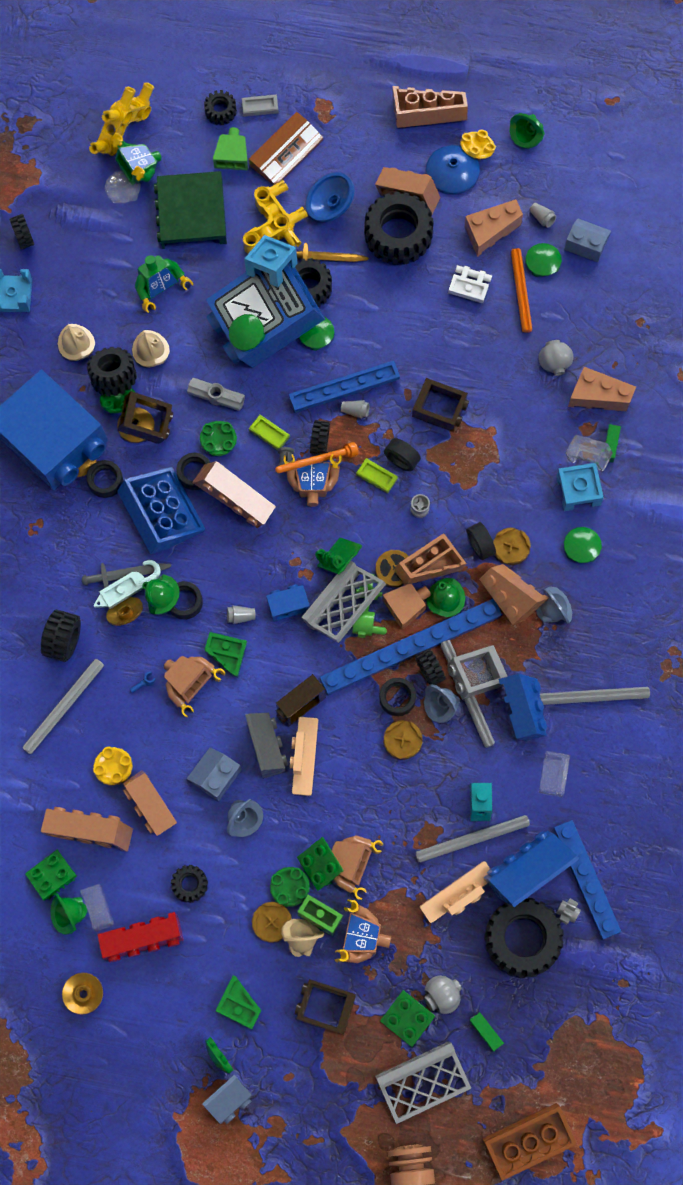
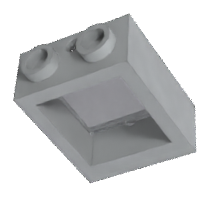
[447,645,508,700]

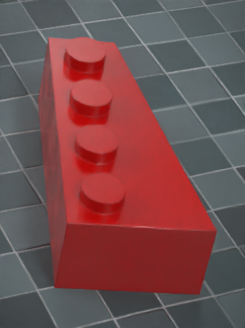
[97,912,184,963]

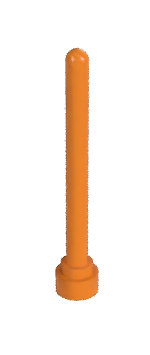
[275,442,358,473]

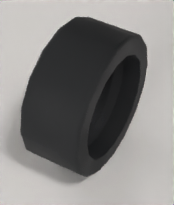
[384,438,421,471]
[176,452,210,490]
[86,460,123,498]
[466,522,496,560]
[169,581,203,620]
[379,677,416,716]

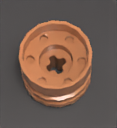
[388,1144,435,1185]

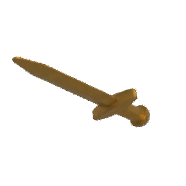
[297,242,369,262]

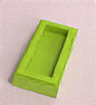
[249,415,290,450]
[356,458,398,493]

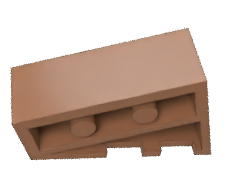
[375,167,440,214]
[464,199,523,257]
[568,367,636,411]
[394,533,467,585]
[479,564,549,625]
[123,770,177,836]

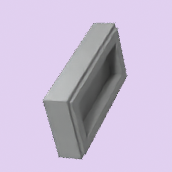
[242,94,279,117]

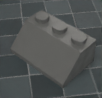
[245,713,288,779]

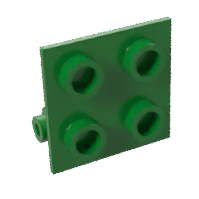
[315,537,362,575]
[297,837,344,891]
[25,849,77,901]
[380,990,435,1047]

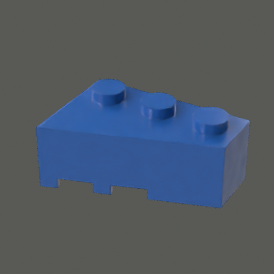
[498,674,547,741]

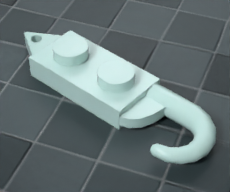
[94,560,161,609]

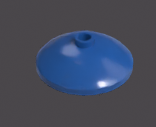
[426,145,480,194]
[306,172,355,222]

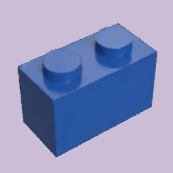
[266,584,310,622]

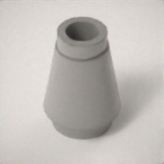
[529,203,556,227]
[341,400,369,419]
[227,605,255,624]

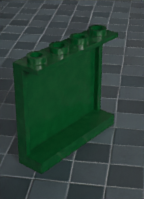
[154,171,227,249]

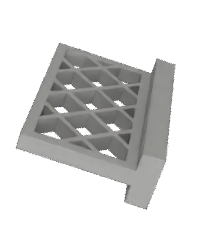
[301,561,386,643]
[375,1041,471,1124]

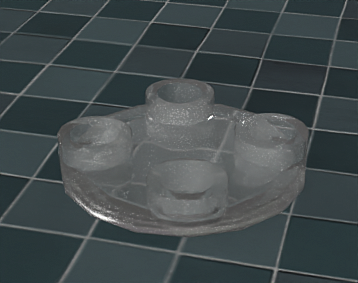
[105,171,141,203]

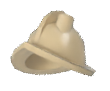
[58,324,95,361]
[132,330,169,368]
[281,919,324,957]

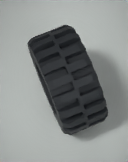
[364,192,434,265]
[484,898,564,978]

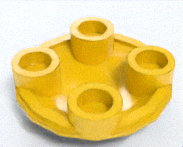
[460,130,496,159]
[93,747,133,785]

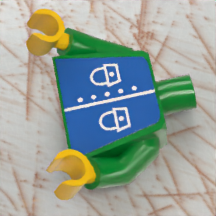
[110,133,161,185]
[135,255,193,313]

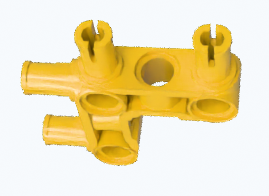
[89,82,154,156]
[243,180,308,254]

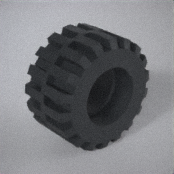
[295,258,332,307]
[87,347,137,396]
[41,609,81,662]

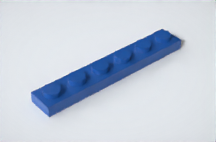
[289,361,400,413]
[553,820,622,940]

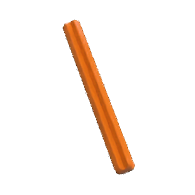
[511,248,532,333]

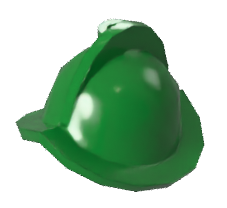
[509,113,545,149]
[142,574,180,615]
[426,578,465,617]
[50,893,87,935]

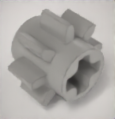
[556,899,581,925]

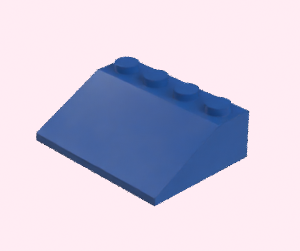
[117,467,206,554]
[484,831,579,907]

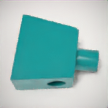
[470,783,492,821]

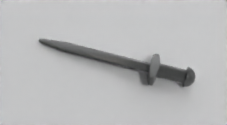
[81,563,171,588]

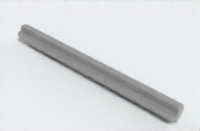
[441,640,495,748]
[23,659,104,754]
[540,687,650,705]
[416,815,530,862]

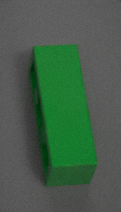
[602,424,621,462]
[469,1012,504,1052]

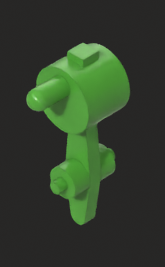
[351,574,387,638]

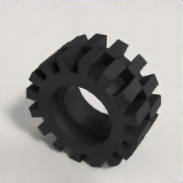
[204,90,237,125]
[9,214,35,249]
[310,420,330,455]
[415,649,446,685]
[171,865,208,903]

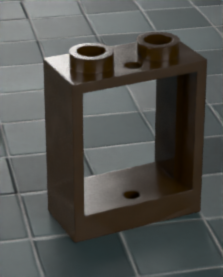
[412,378,469,432]
[118,391,173,444]
[275,674,326,727]
[294,979,356,1036]

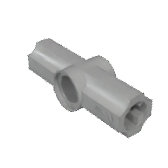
[187,378,245,411]

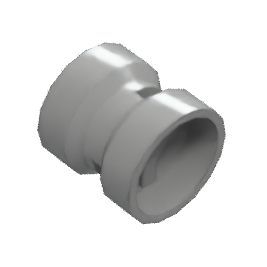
[410,494,430,518]

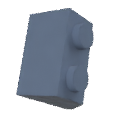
[564,218,611,262]
[187,748,242,802]
[202,1075,253,1124]

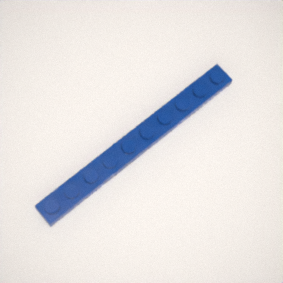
[320,599,502,695]

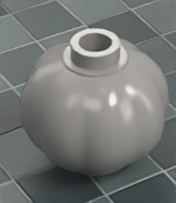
[538,340,574,376]
[424,975,462,1014]

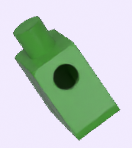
[213,127,248,170]

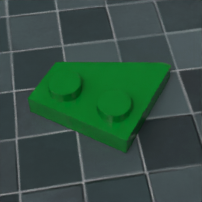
[205,632,247,678]
[216,975,261,1030]

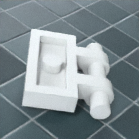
[448,265,492,303]

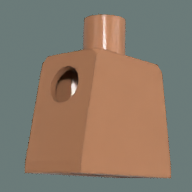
[382,584,431,630]

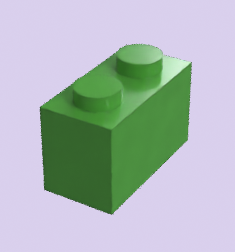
[298,895,343,936]

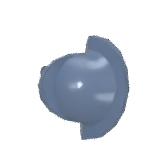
[537,586,572,624]
[424,684,460,723]
[227,799,264,837]

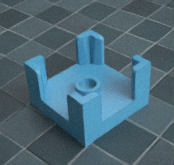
[244,235,298,287]
[0,269,32,312]
[556,463,604,511]

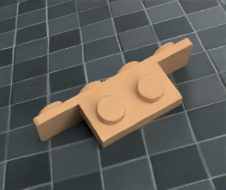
[290,717,318,796]
[420,861,490,923]

